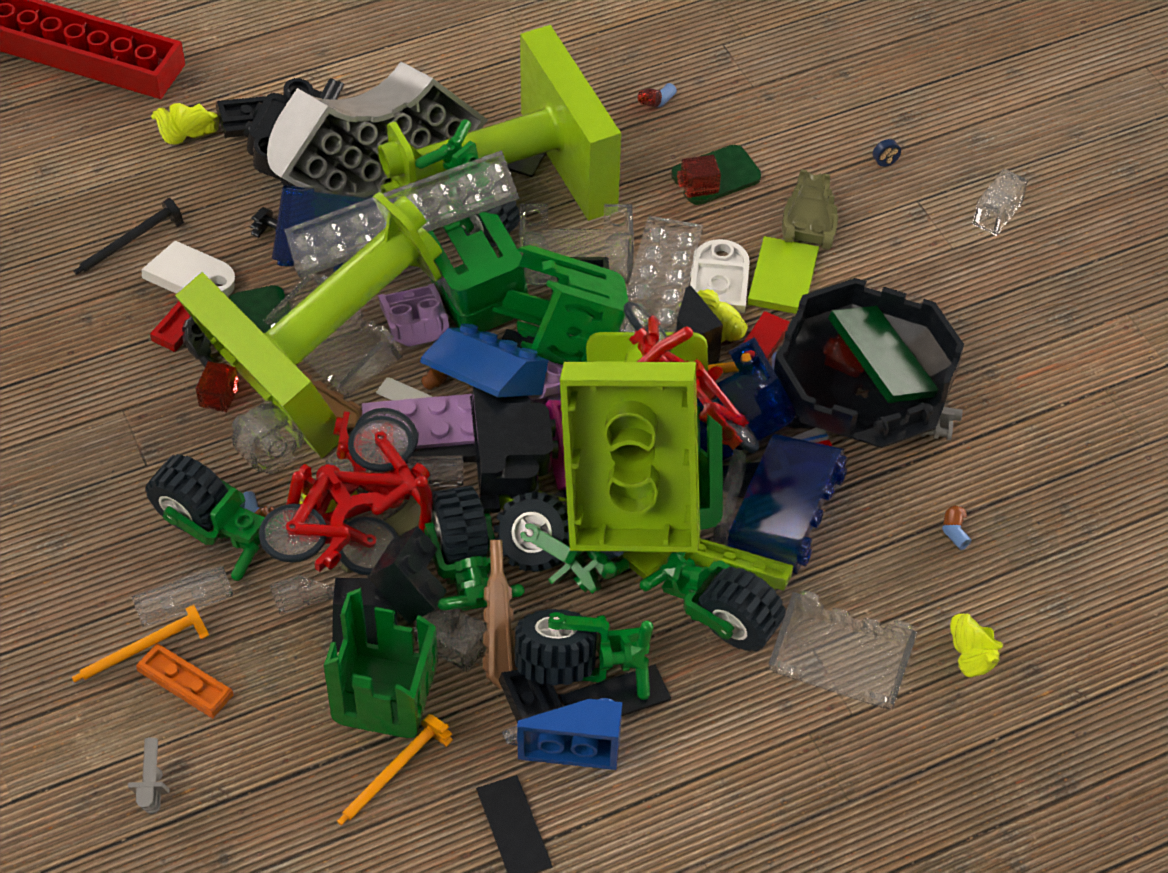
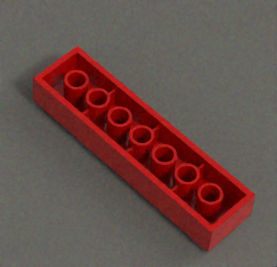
[0,0,186,99]

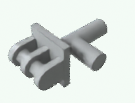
[921,407,963,441]
[128,738,170,814]

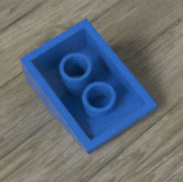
[517,698,622,770]

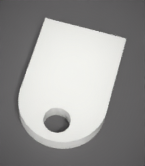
[690,239,749,313]
[142,241,235,297]

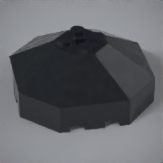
[773,278,964,448]

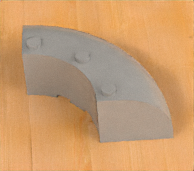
[267,61,488,199]

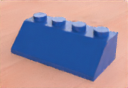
[420,324,549,397]

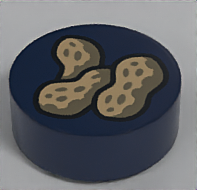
[872,139,901,167]

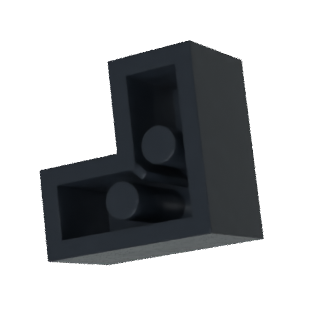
[368,526,447,624]

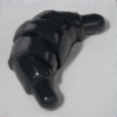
[182,316,215,370]

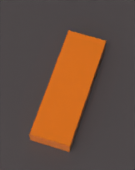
[136,643,234,719]

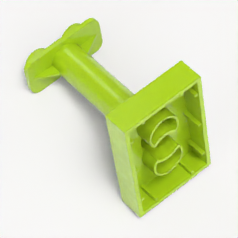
[377,25,621,221]
[175,192,442,459]
[560,332,708,552]

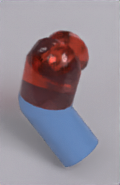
[637,83,677,108]

